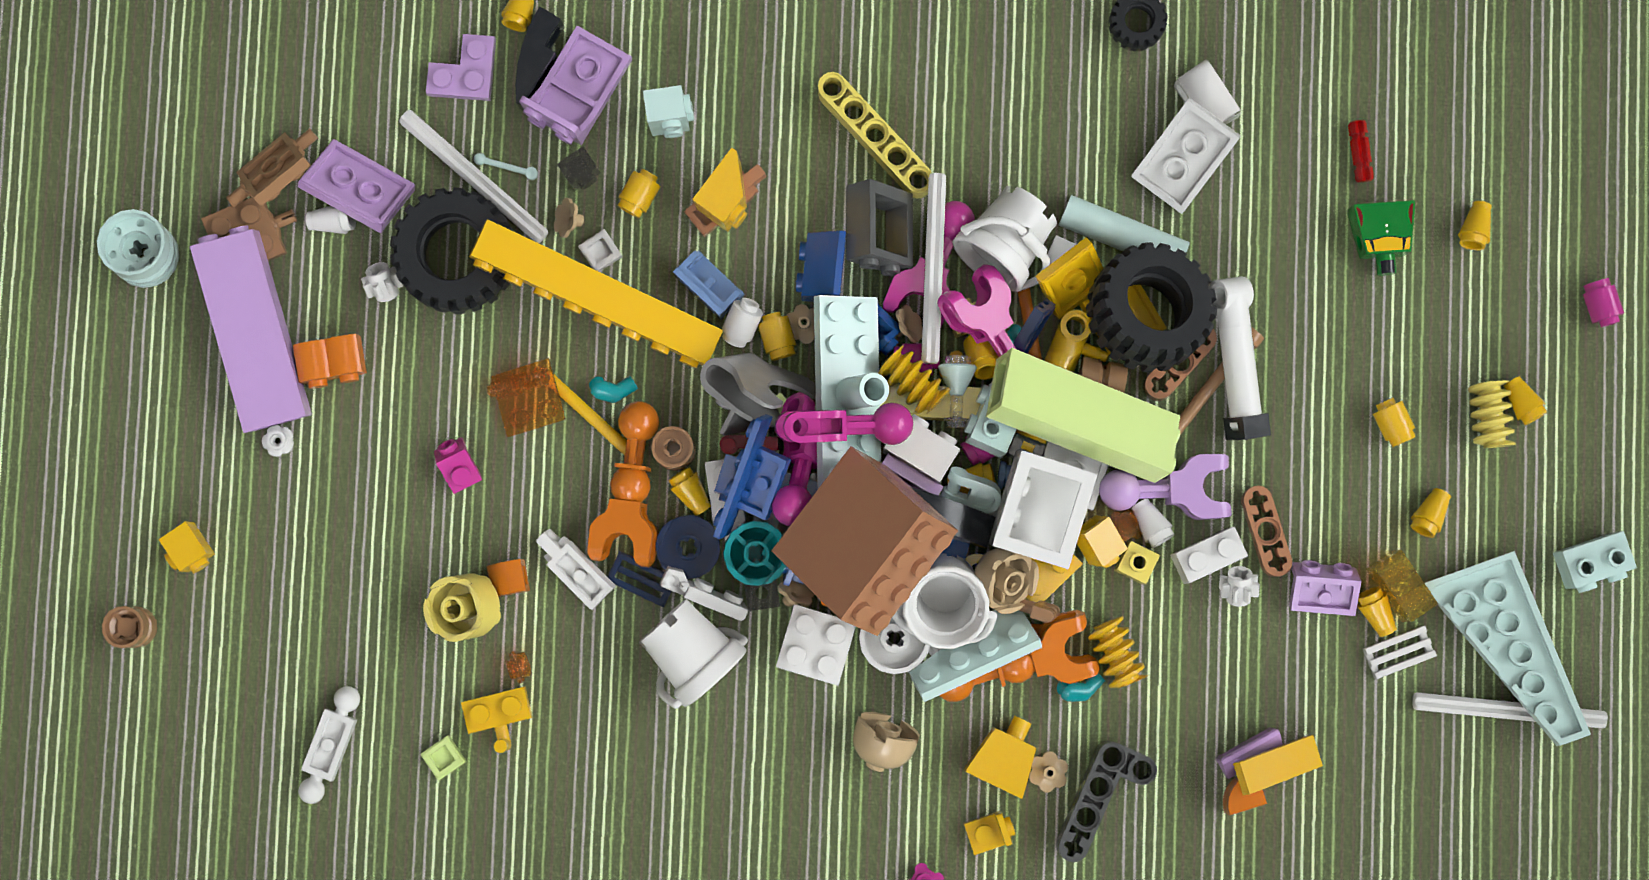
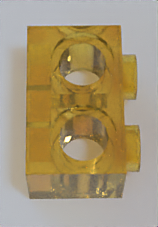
[1366,550,1438,622]

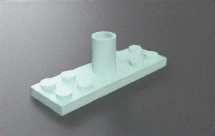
[814,295,889,489]

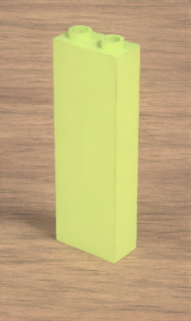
[986,348,1180,483]

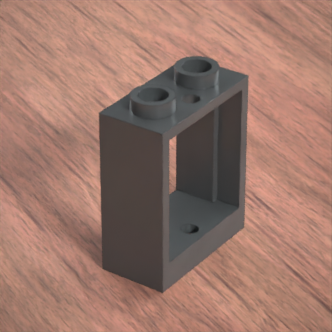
[846,179,913,276]

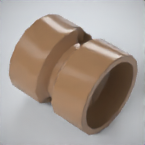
[1078,356,1128,393]
[651,426,696,471]
[102,606,157,648]

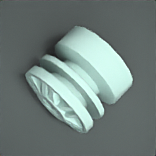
[97,209,179,288]

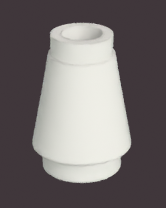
[306,206,356,234]
[1131,499,1175,548]

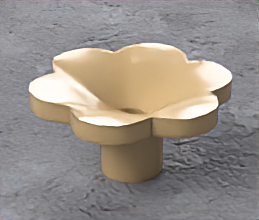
[554,198,584,238]
[786,304,815,344]
[896,305,923,343]
[778,576,815,607]
[1029,751,1068,793]

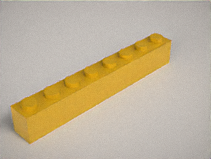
[469,219,723,369]

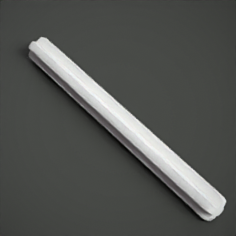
[399,110,548,243]
[921,173,946,364]
[1412,692,1608,728]

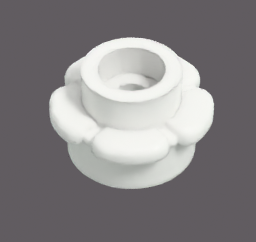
[262,425,294,457]

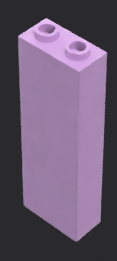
[190,225,312,433]

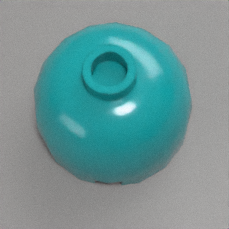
[723,521,786,586]

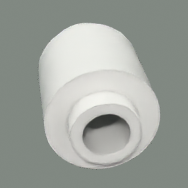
[722,298,763,348]

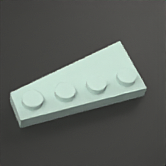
[909,610,1042,702]

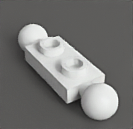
[298,686,360,804]

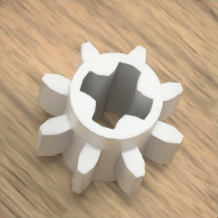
[361,262,403,302]
[1219,566,1260,607]

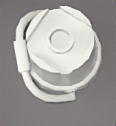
[952,186,1057,292]
[892,554,997,649]
[639,599,748,709]

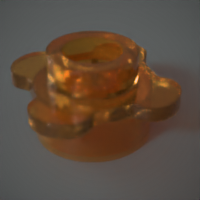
[1111,509,1142,541]
[506,651,532,684]

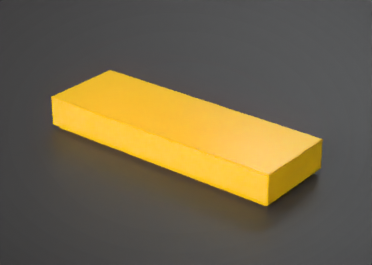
[1233,735,1323,795]

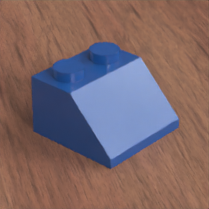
[796,230,846,302]

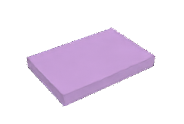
[298,139,415,233]

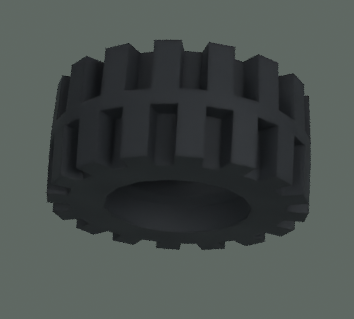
[1108,0,1168,51]

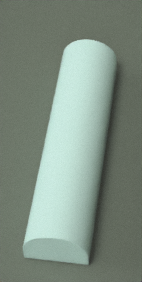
[1059,195,1190,252]

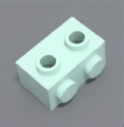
[643,85,694,138]
[964,382,1016,458]
[1553,531,1637,593]

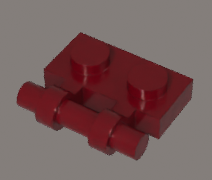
[720,435,780,454]

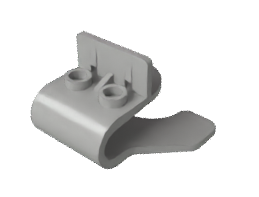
[700,353,816,436]

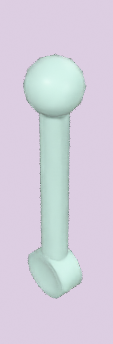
[474,153,538,180]

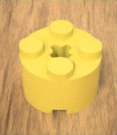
[423,573,501,642]

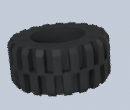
[390,187,514,314]
[1086,242,1217,372]

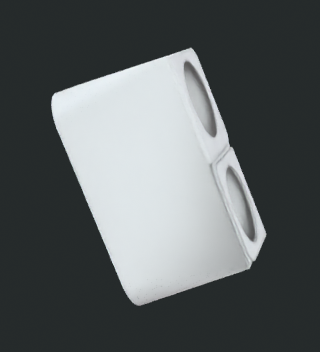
[1174,59,1242,124]

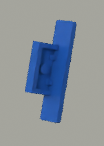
[713,414,791,539]

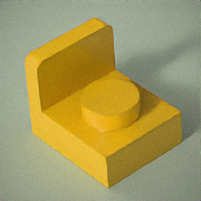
[963,811,1016,855]

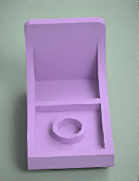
[519,26,632,145]

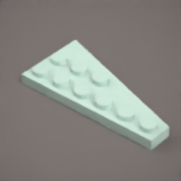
[1422,551,1591,746]

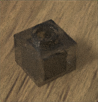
[557,147,600,191]
[744,579,781,611]

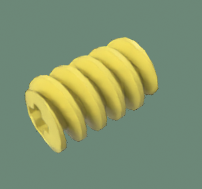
[1468,380,1516,448]

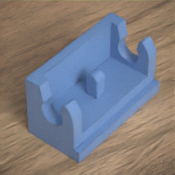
[673,250,745,320]

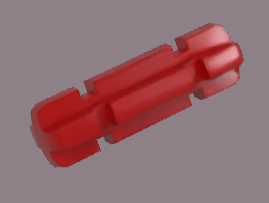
[1348,120,1374,183]

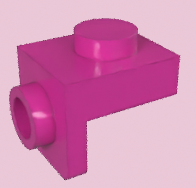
[434,437,482,494]

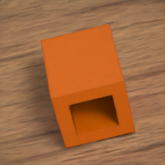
[487,559,530,597]
[1223,776,1267,815]

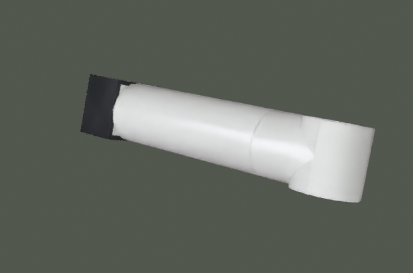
[1209,276,1271,440]

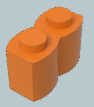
[293,334,367,389]

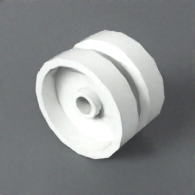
[859,604,930,674]

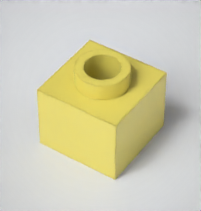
[1114,541,1160,585]

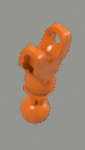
[588,401,659,568]
[939,610,1100,702]

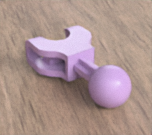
[1099,454,1232,520]

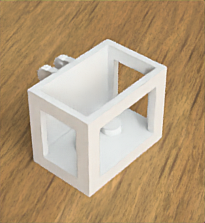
[988,450,1098,569]

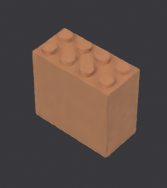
[772,446,958,636]

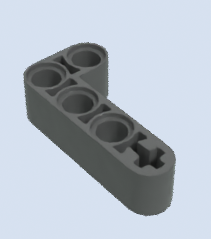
[1056,741,1157,862]

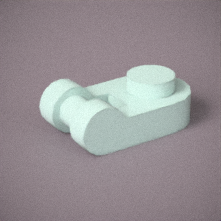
[940,467,1001,514]

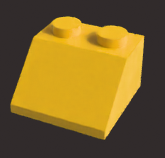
[692,147,747,232]

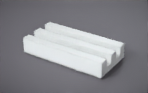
[1363,626,1437,679]

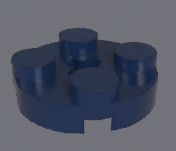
[656,515,721,579]

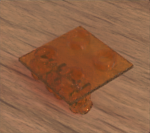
[487,358,566,438]

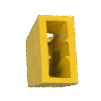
[964,715,1036,799]

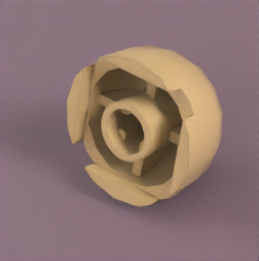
[974,547,1039,614]
[853,712,920,772]

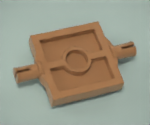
[226,128,319,208]
[201,197,297,261]

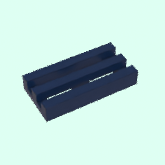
[1013,298,1056,354]
[607,551,672,608]

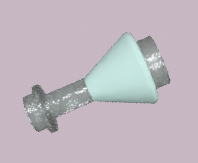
[938,355,977,428]

